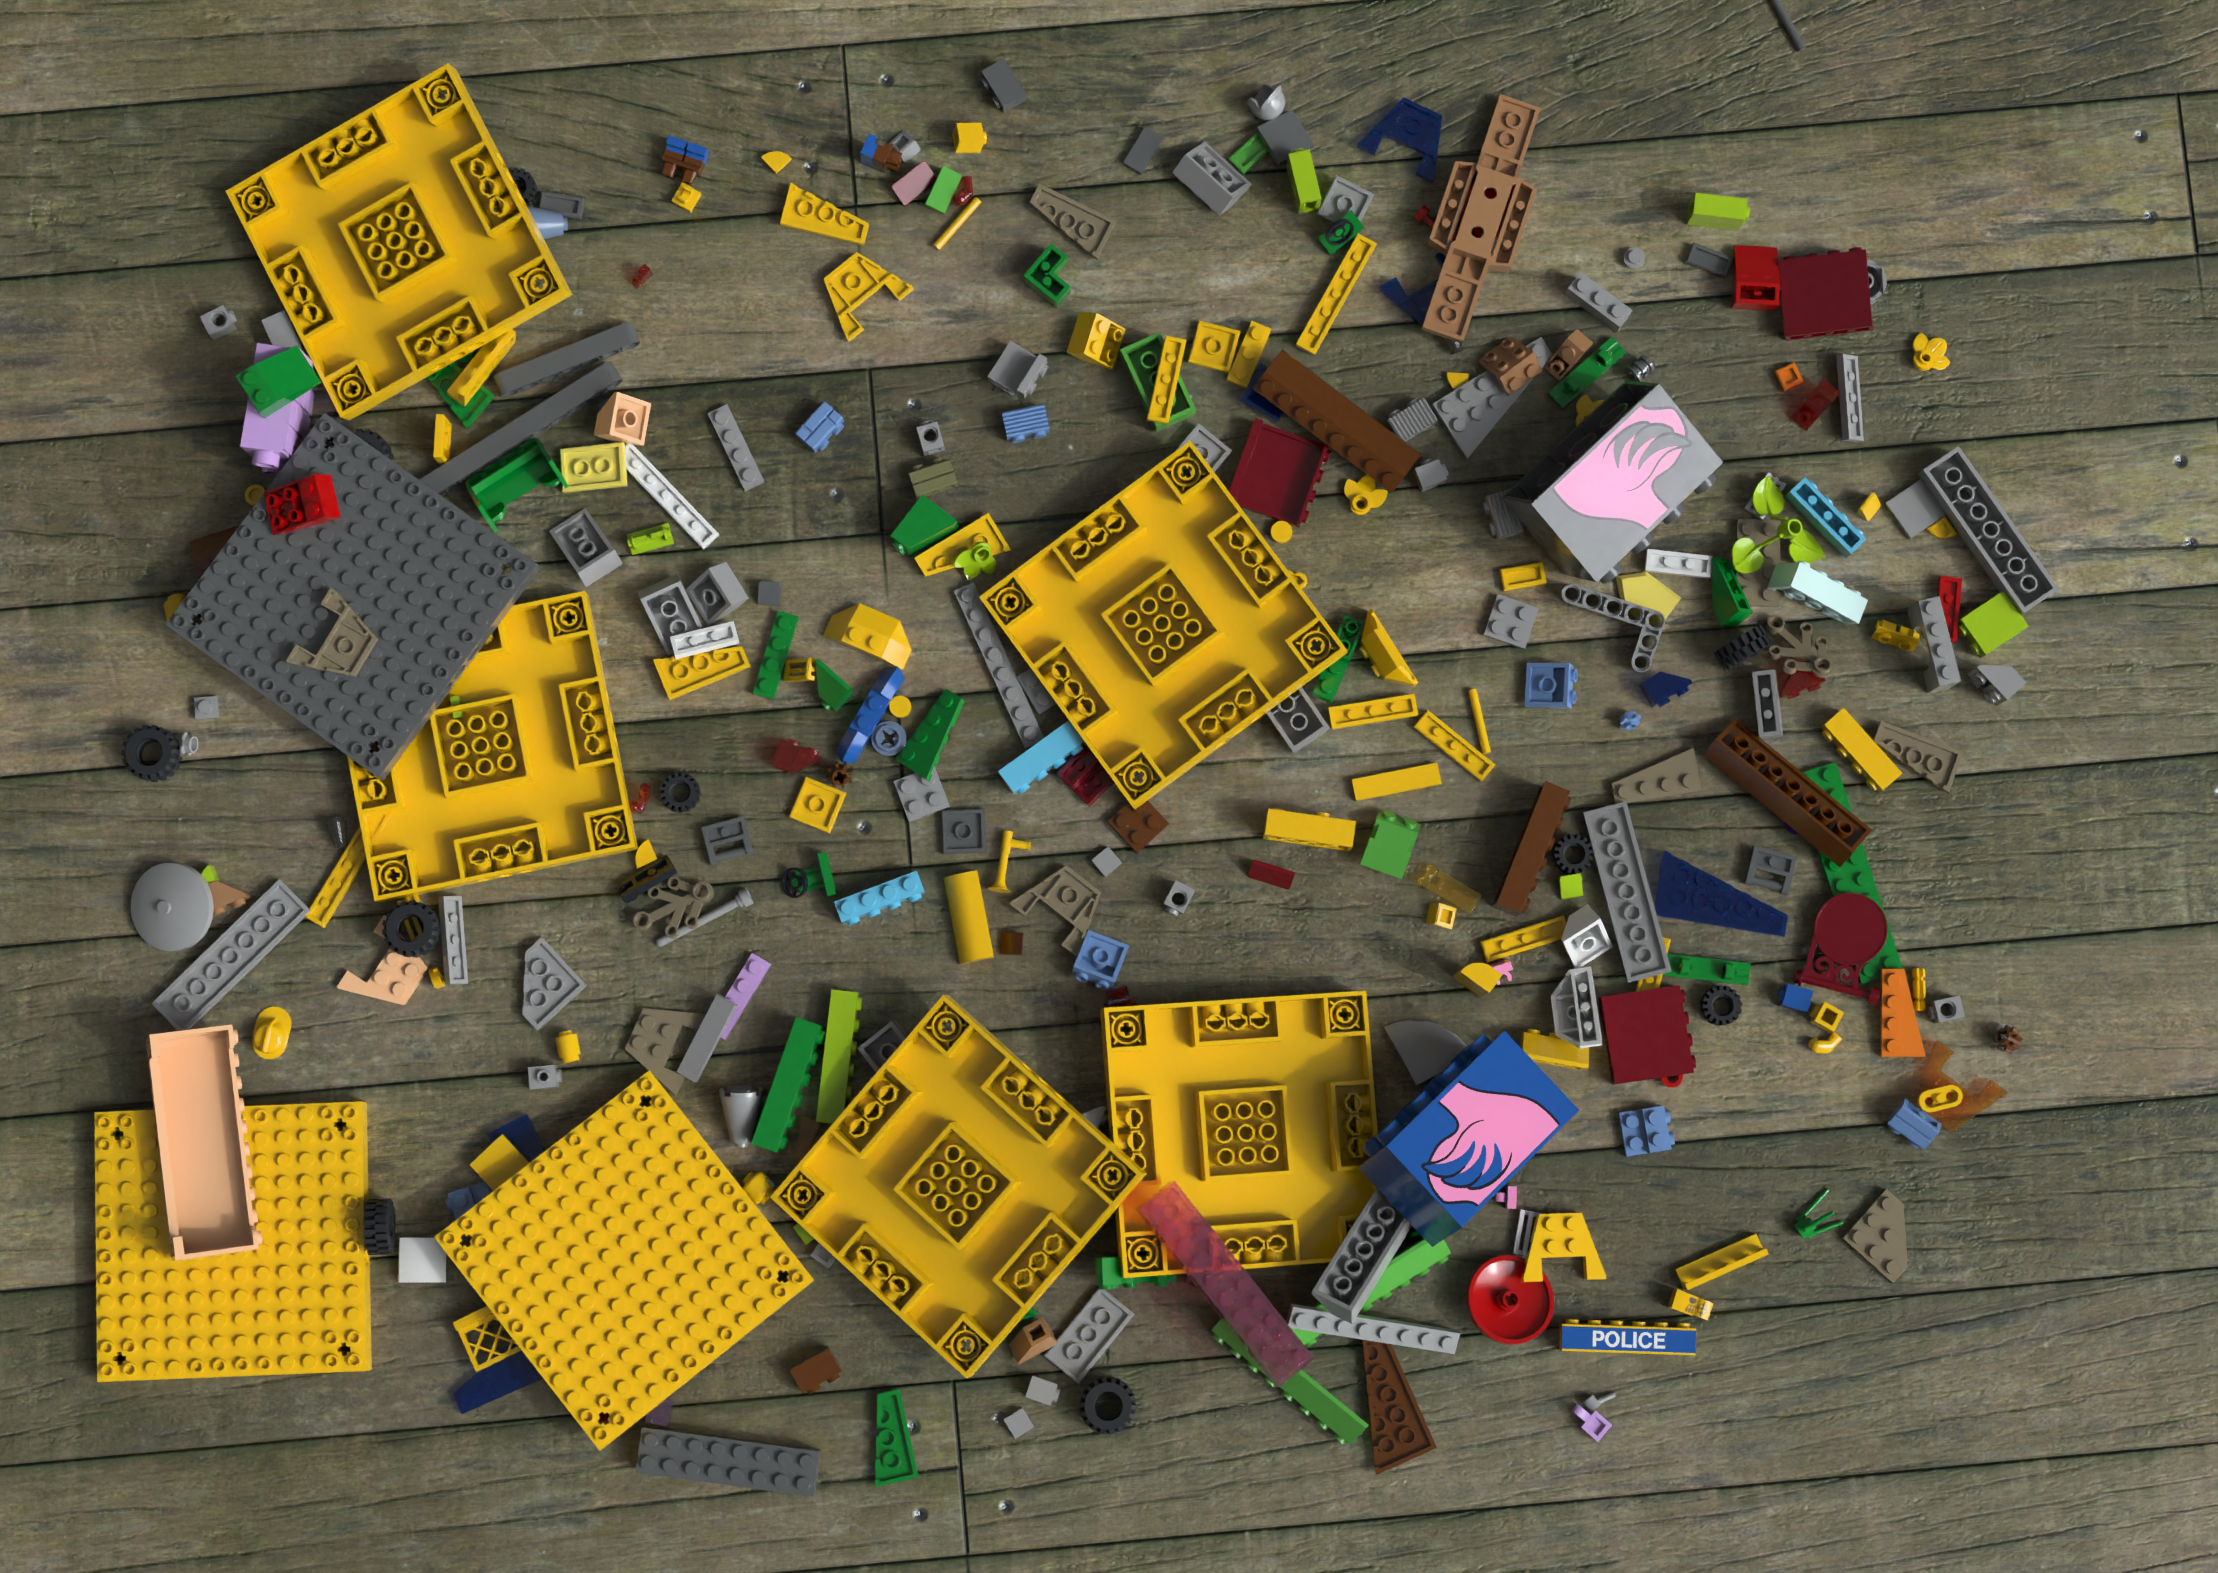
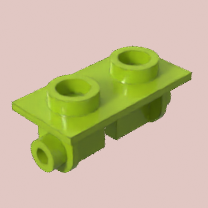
[627,523,674,555]

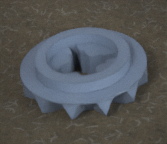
[871,721,906,756]

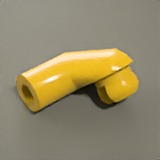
[1808,1032,1842,1054]

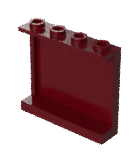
[1778,247,1874,341]
[1229,418,1331,528]
[1598,985,1696,1085]

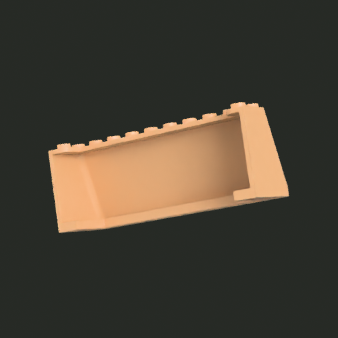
[146,1025,262,1262]

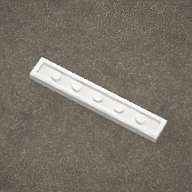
[625,443,719,550]

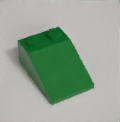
[236,346,322,418]

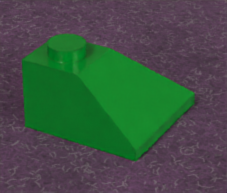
[816,658,854,712]

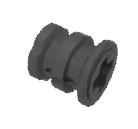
[1625,355,1654,382]

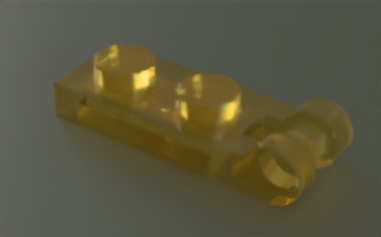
[1417,864,1482,914]

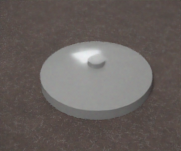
[131,863,214,951]

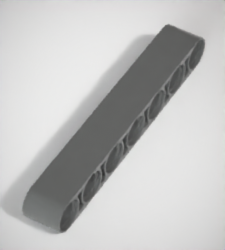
[493,322,640,398]

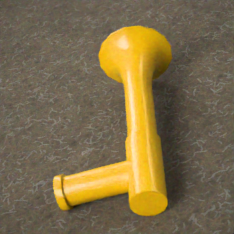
[988,830,1031,893]

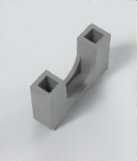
[1907,596,1961,693]

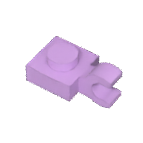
[1571,1404,1612,1442]

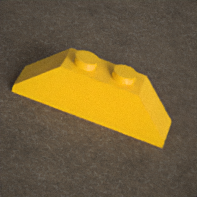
[823,603,912,670]
[1359,609,1418,688]

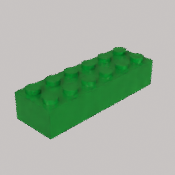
[751,1017,826,1153]

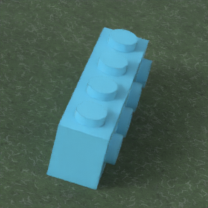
[1785,477,1866,558]
[998,720,1085,795]
[834,871,925,926]

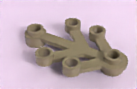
[1766,615,1833,678]
[633,876,714,939]

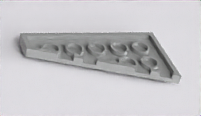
[1431,337,1553,460]

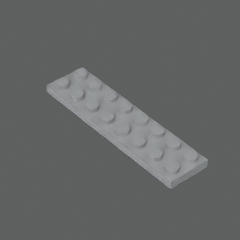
[1584,801,1672,983]
[151,879,311,1031]

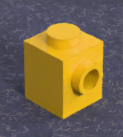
[952,123,987,153]
[1809,1002,1844,1033]

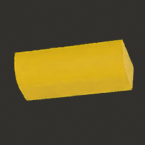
[943,870,994,965]
[1452,963,1502,998]

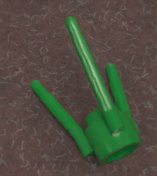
[1793,1188,1844,1239]

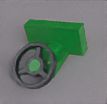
[1318,211,1365,255]
[782,851,837,898]

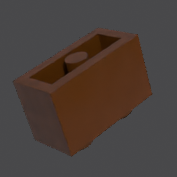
[789,1347,843,1395]

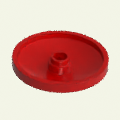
[1466,1255,1554,1345]

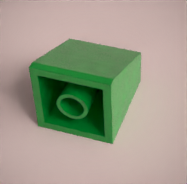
[890,494,959,556]

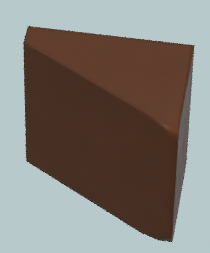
[1000,932,1024,956]

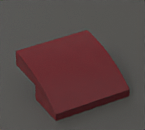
[1057,744,1115,807]

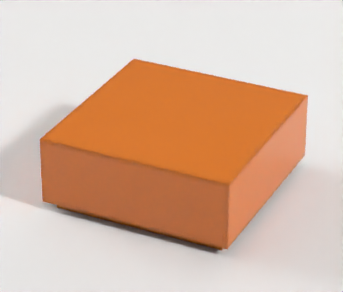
[1774,362,1804,391]

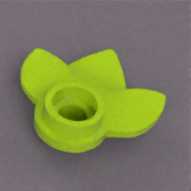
[954,542,996,580]

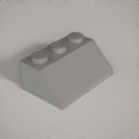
[1172,142,1252,216]

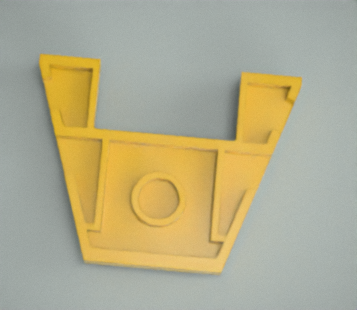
[824,252,914,342]
[1521,1213,1606,1282]

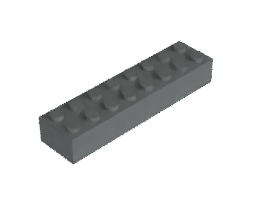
[635,1426,821,1497]

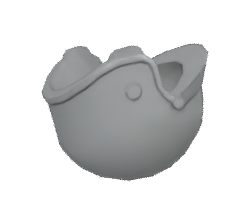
[1247,83,1285,120]

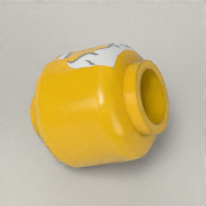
[742,1171,775,1204]

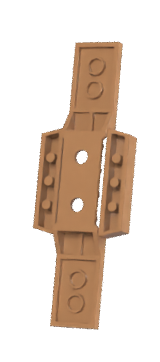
[1421,94,1541,343]

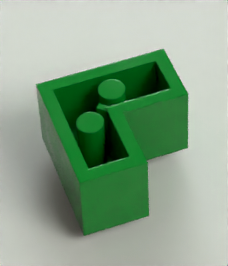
[1023,243,1071,309]

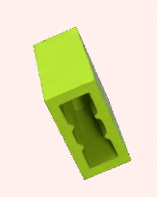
[1286,148,1322,215]
[1687,193,1750,231]
[1958,590,2028,658]

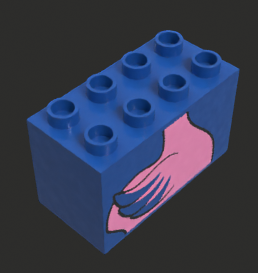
[1358,1031,1579,1247]

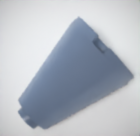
[527,206,568,240]

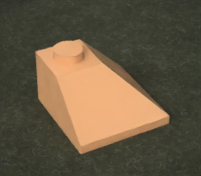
[594,392,651,446]

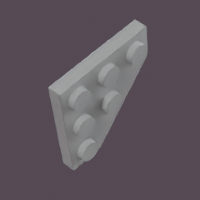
[522,937,587,1031]

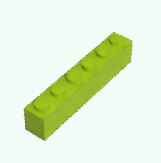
[816,989,863,1124]

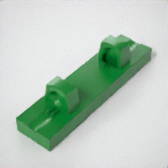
[1547,337,1627,410]
[1663,954,1751,985]

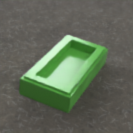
[1228,132,1269,175]
[924,165,962,214]

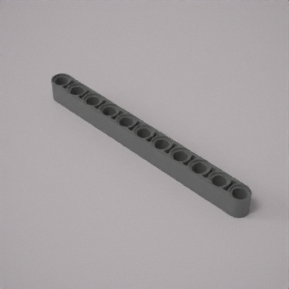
[419,361,623,496]

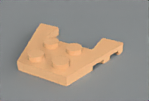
[337,915,429,1005]

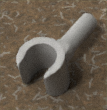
[1583,1392,1616,1410]

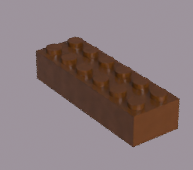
[1492,781,1571,916]

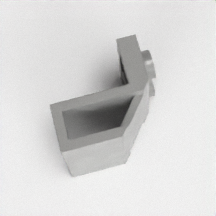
[988,340,1049,399]

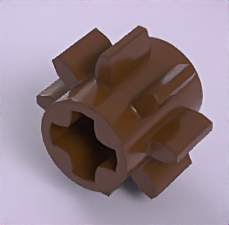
[826,760,853,789]
[1993,1025,2023,1054]

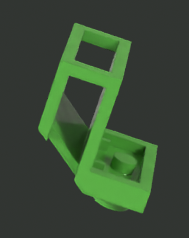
[1360,809,1420,879]

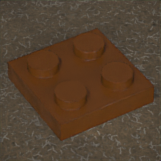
[1107,801,1169,854]

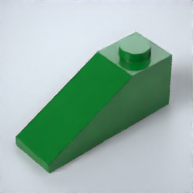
[1711,557,1753,628]

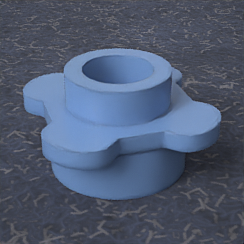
[1619,711,1641,730]

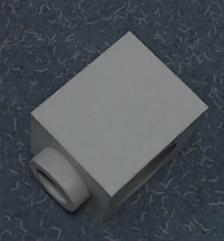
[200,305,237,340]
[916,420,945,456]
[1163,880,1195,916]
[1928,995,1965,1024]
[1025,1375,1060,1406]

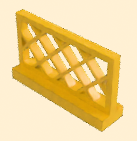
[453,1306,521,1372]

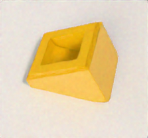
[1856,492,1881,521]
[1426,902,1457,929]

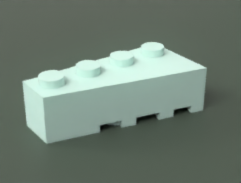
[1767,561,1868,625]

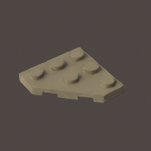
[1842,1189,1908,1283]

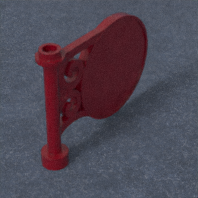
[1794,893,1888,1006]

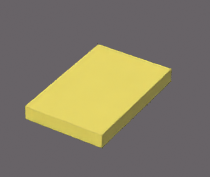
[560,442,627,493]

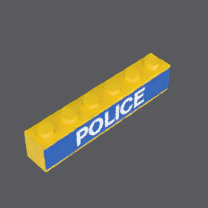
[1559,1319,1696,1355]

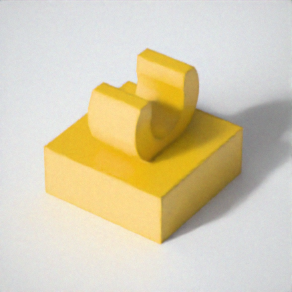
[671,182,701,213]

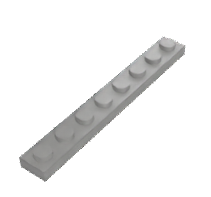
[954,582,1044,749]
[1285,1304,1460,1354]

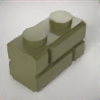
[908,457,958,500]

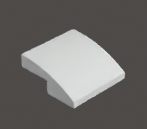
[398,1237,446,1282]

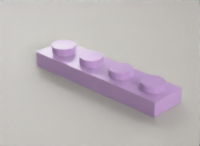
[721,953,772,1040]

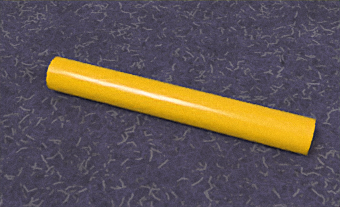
[933,197,981,250]
[1468,689,1491,754]

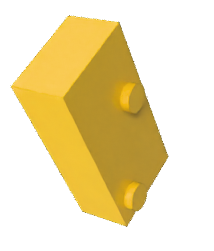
[1263,808,1356,851]

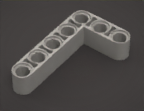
[1562,584,1665,672]

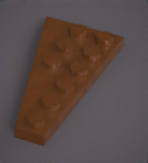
[1362,1340,1437,1475]

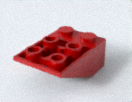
[1731,245,1780,311]
[263,474,341,536]

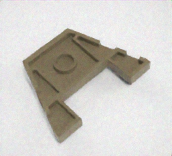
[286,587,378,677]
[1009,865,1101,957]
[625,1008,706,1095]

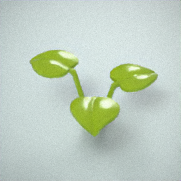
[1731,476,1825,574]

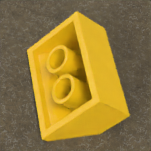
[1519,1029,1589,1070]

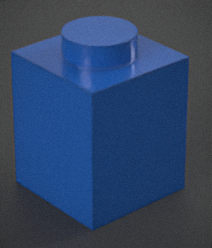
[1777,984,1814,1013]

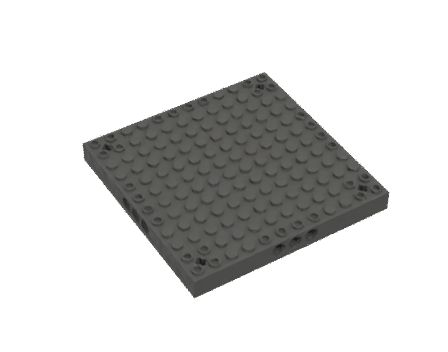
[165,413,540,780]

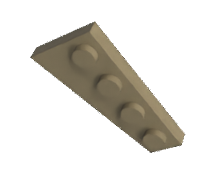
[1030,184,1116,260]
[1873,721,1963,793]
[1610,748,1702,804]

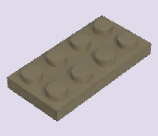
[1735,519,1781,607]

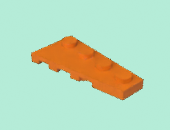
[1880,968,1926,1057]

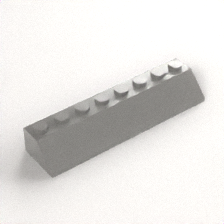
[1312,1188,1412,1324]

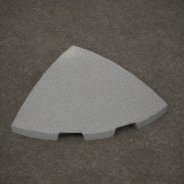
[1383,1020,1467,1086]

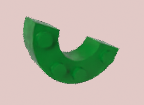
[1094,1256,1176,1290]

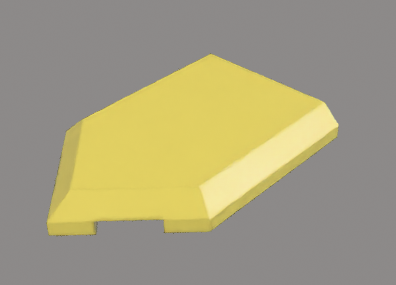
[1616,572,1681,627]

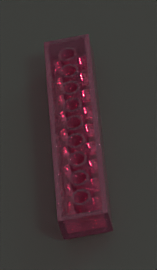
[1136,1181,1314,1387]

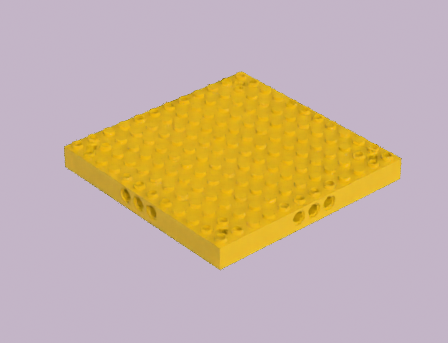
[226,63,573,421]
[979,440,1348,809]
[347,591,638,903]
[1100,991,1378,1278]
[770,995,1147,1378]
[434,1070,814,1451]
[94,1101,372,1382]

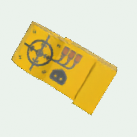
[1668,1288,1713,1320]

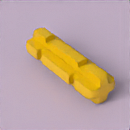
[1912,968,1926,1011]

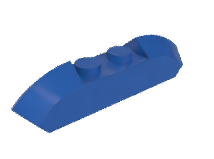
[836,666,905,763]

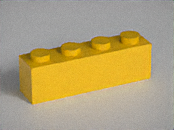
[1820,708,1902,793]

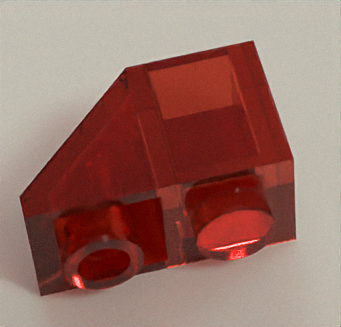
[1790,379,1840,431]
[1779,660,1826,700]
[770,738,823,774]

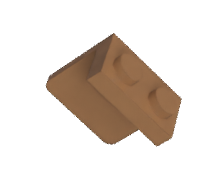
[1478,337,1542,396]

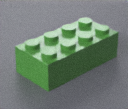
[1120,332,1196,432]

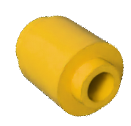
[555,1030,581,1064]

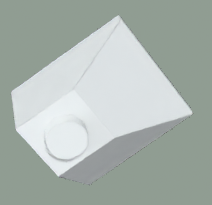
[1561,904,1613,969]

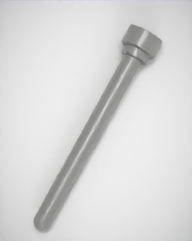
[656,888,754,947]

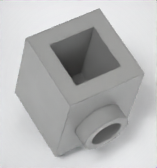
[1413,458,1448,492]
[528,1065,562,1090]

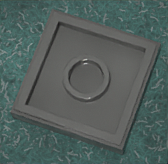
[1256,110,1314,166]
[941,808,987,855]

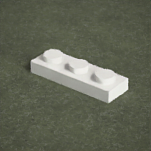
[1644,549,1713,579]
[670,621,739,659]

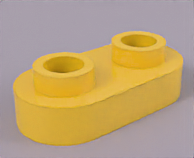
[1917,1085,1963,1112]

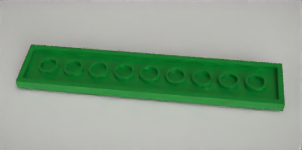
[1802,762,1902,984]

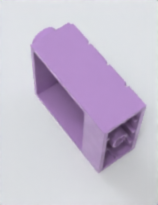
[240,343,318,477]

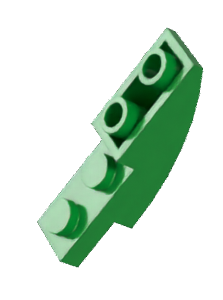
[1312,615,1365,704]

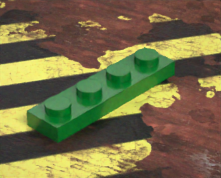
[753,611,799,700]

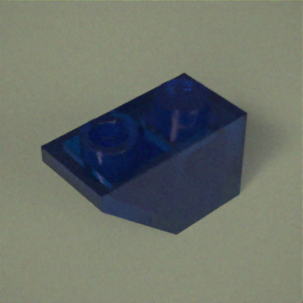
[1639,671,1692,708]

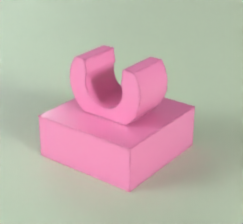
[1489,959,1513,985]
[1495,1186,1517,1209]

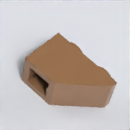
[1544,329,1593,381]
[208,881,251,917]
[1009,1318,1058,1365]

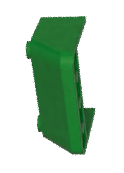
[465,438,569,533]

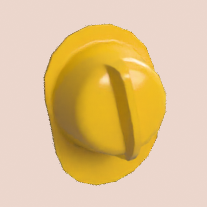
[252,1007,291,1059]

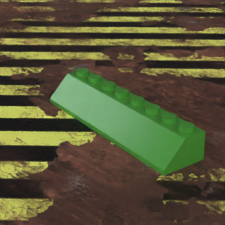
[1285,1238,1451,1348]
[1211,1309,1369,1445]

